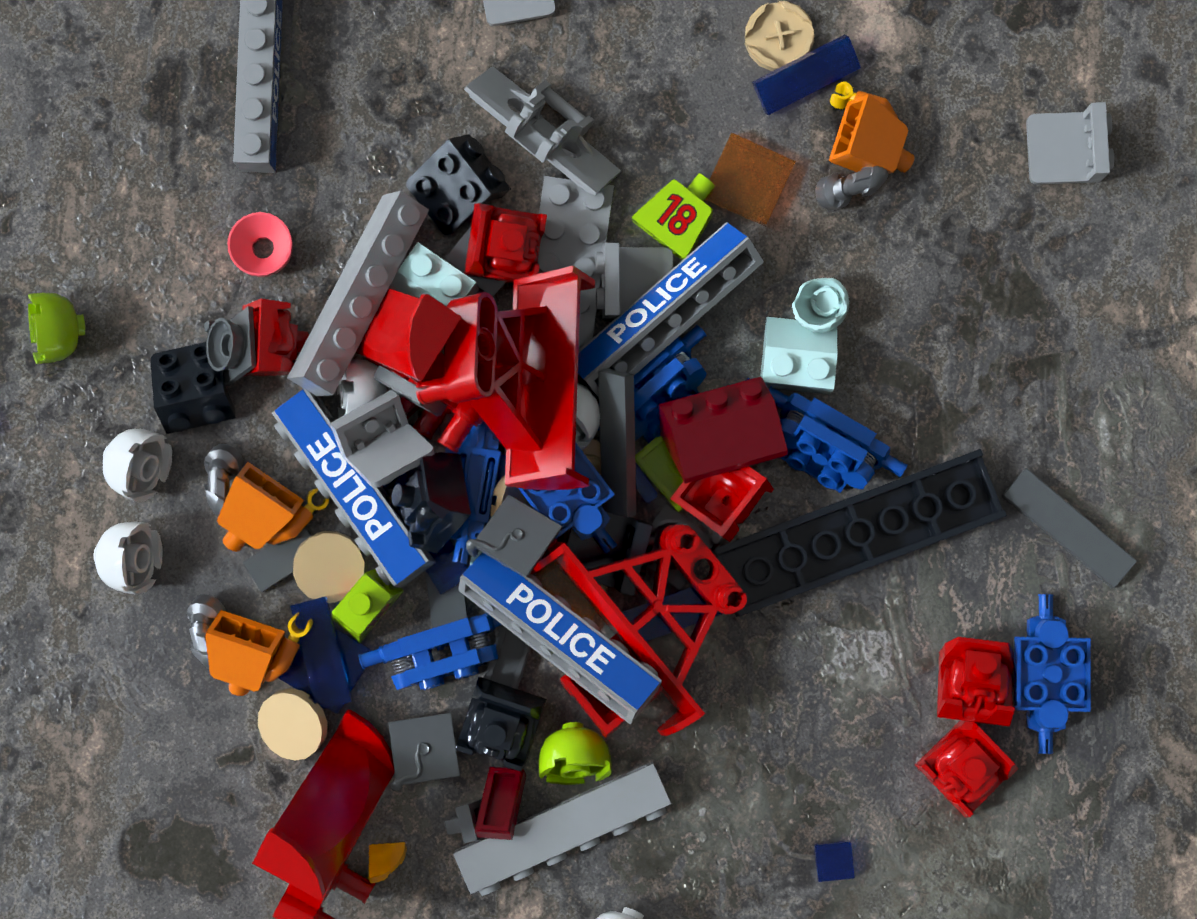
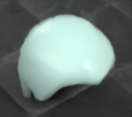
[792,278,849,333]

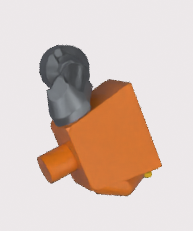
[815,81,915,211]
[204,444,329,552]
[187,594,313,696]

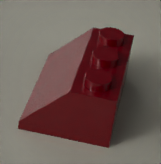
[659,376,788,484]

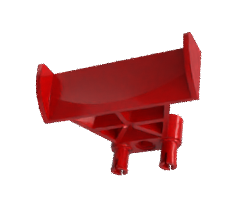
[416,266,595,490]
[355,288,483,454]
[530,524,747,736]
[252,710,395,919]

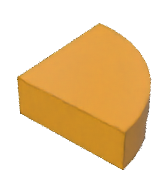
[369,842,407,883]

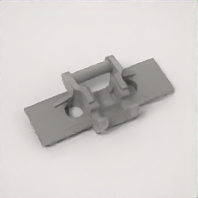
[464,66,621,196]

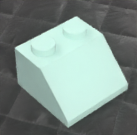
[389,242,479,306]
[760,317,838,395]

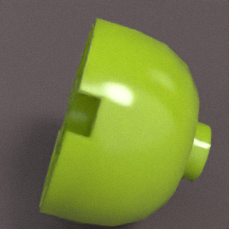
[28,293,85,364]
[539,722,612,785]

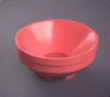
[227,212,293,277]

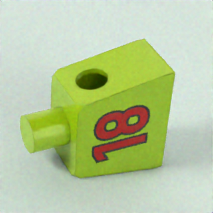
[632,173,715,261]
[332,569,404,643]

